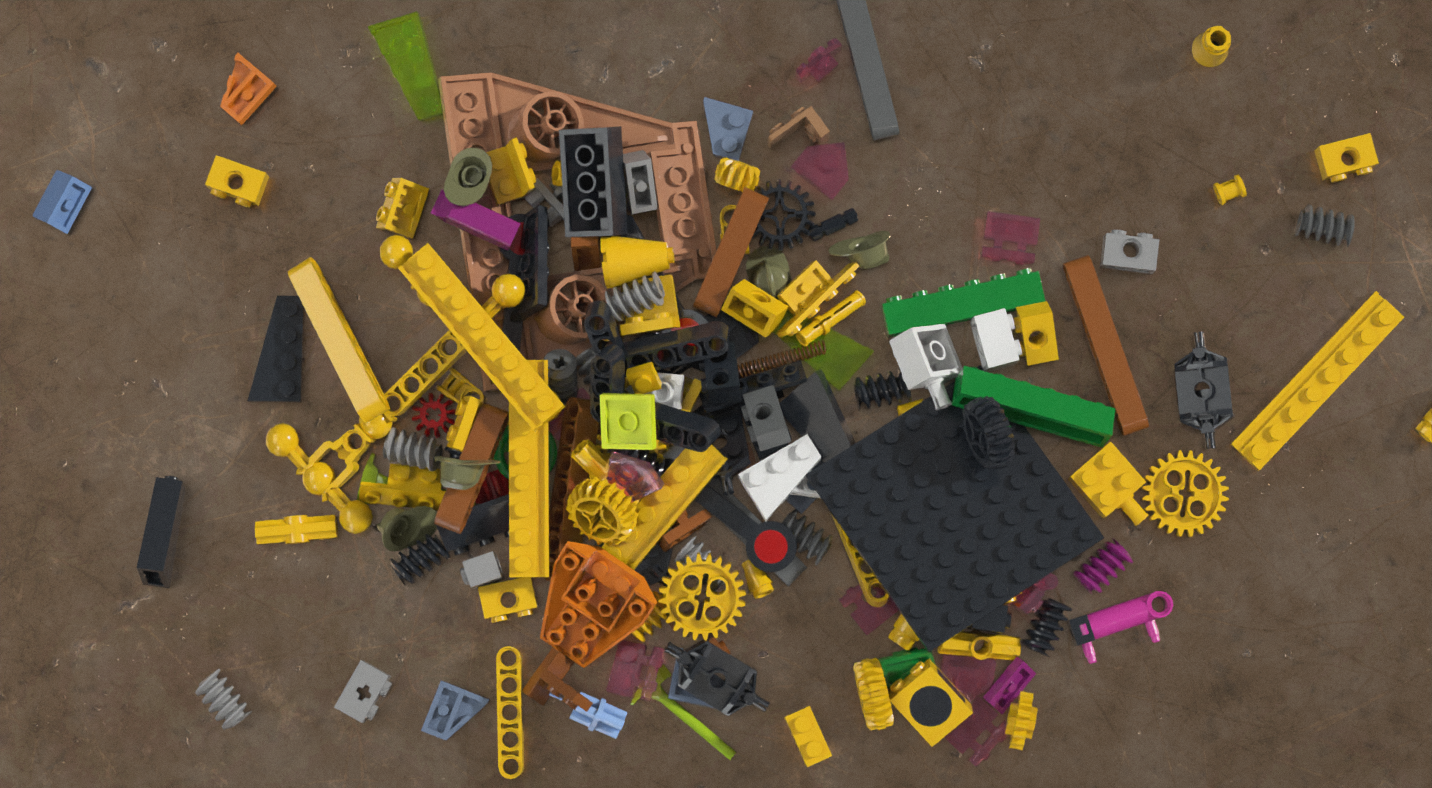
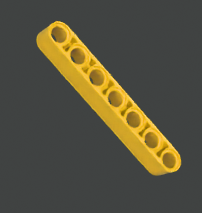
[288,257,390,423]

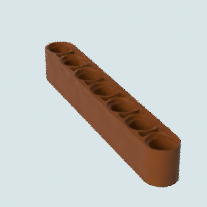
[1063,255,1149,436]
[543,397,599,581]

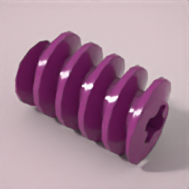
[1073,538,1133,595]

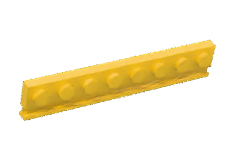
[398,243,565,432]
[1230,291,1404,471]
[509,360,549,577]
[601,445,728,570]

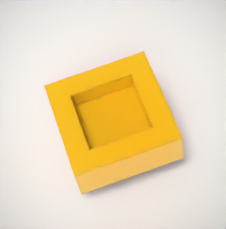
[626,362,662,394]

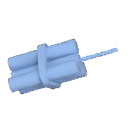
[549,692,627,739]

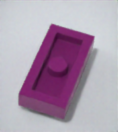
[983,657,1036,714]

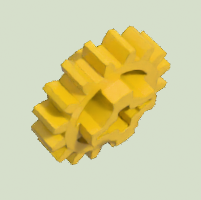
[1005,691,1038,750]

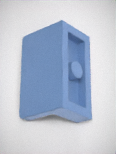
[33,170,92,234]

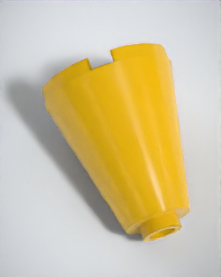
[600,236,675,289]

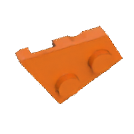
[220,53,277,125]

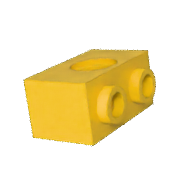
[1314,133,1379,183]
[205,155,269,208]
[721,279,789,338]
[1013,301,1059,366]
[478,577,539,623]

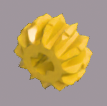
[714,157,760,192]

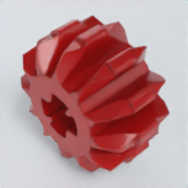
[412,393,456,438]
[475,469,509,504]

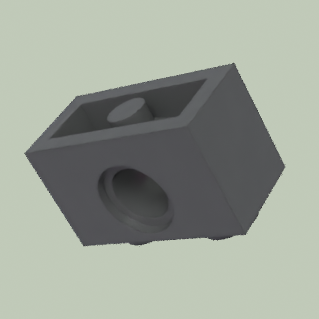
[741,385,791,451]

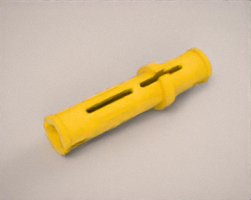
[796,290,866,347]

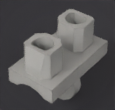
[525,178,564,227]

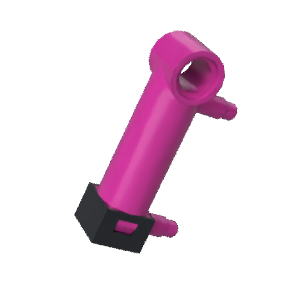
[1066,591,1173,664]

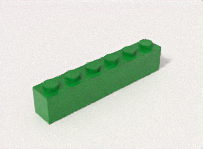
[881,268,1045,338]
[952,365,1115,448]

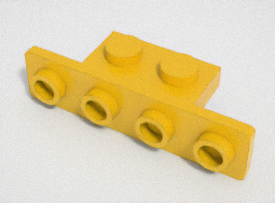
[776,260,860,337]
[359,463,446,511]

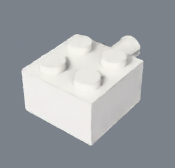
[889,324,962,410]

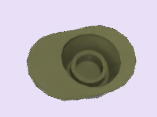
[444,148,492,206]
[828,231,890,269]
[746,246,792,301]
[434,456,500,490]
[377,506,437,552]

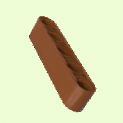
[692,187,769,318]
[434,403,509,534]

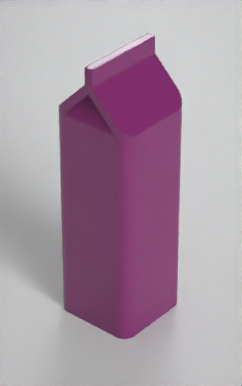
[430,189,520,251]

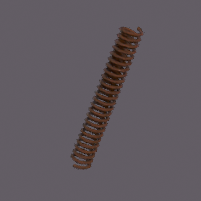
[738,340,826,379]

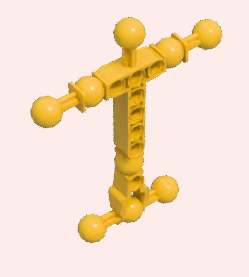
[266,235,561,534]

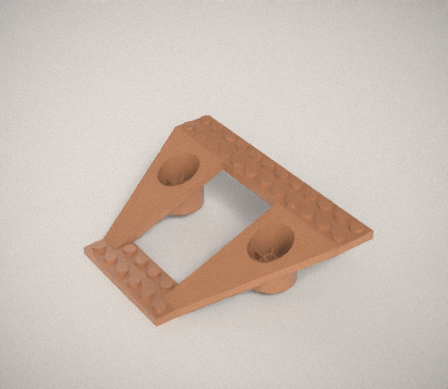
[438,73,716,392]

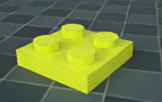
[600,393,657,450]

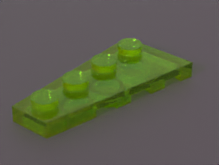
[367,11,443,121]
[772,309,874,391]

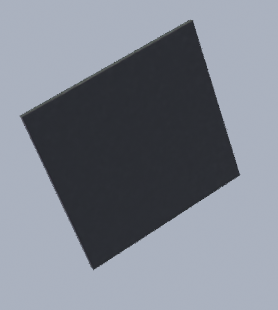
[806,365,1105,652]

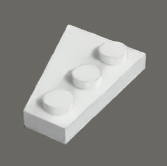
[738,435,821,522]

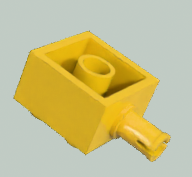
[1067,442,1148,526]

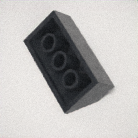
[559,126,628,237]
[434,494,509,556]

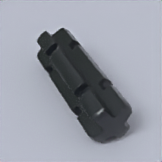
[808,208,859,241]

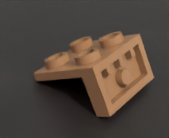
[767,106,830,149]

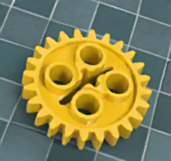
[1141,450,1229,537]
[658,552,746,641]

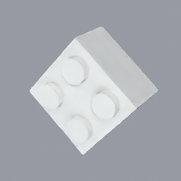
[970,308,1022,372]

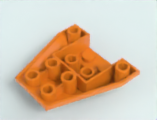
[540,541,657,668]

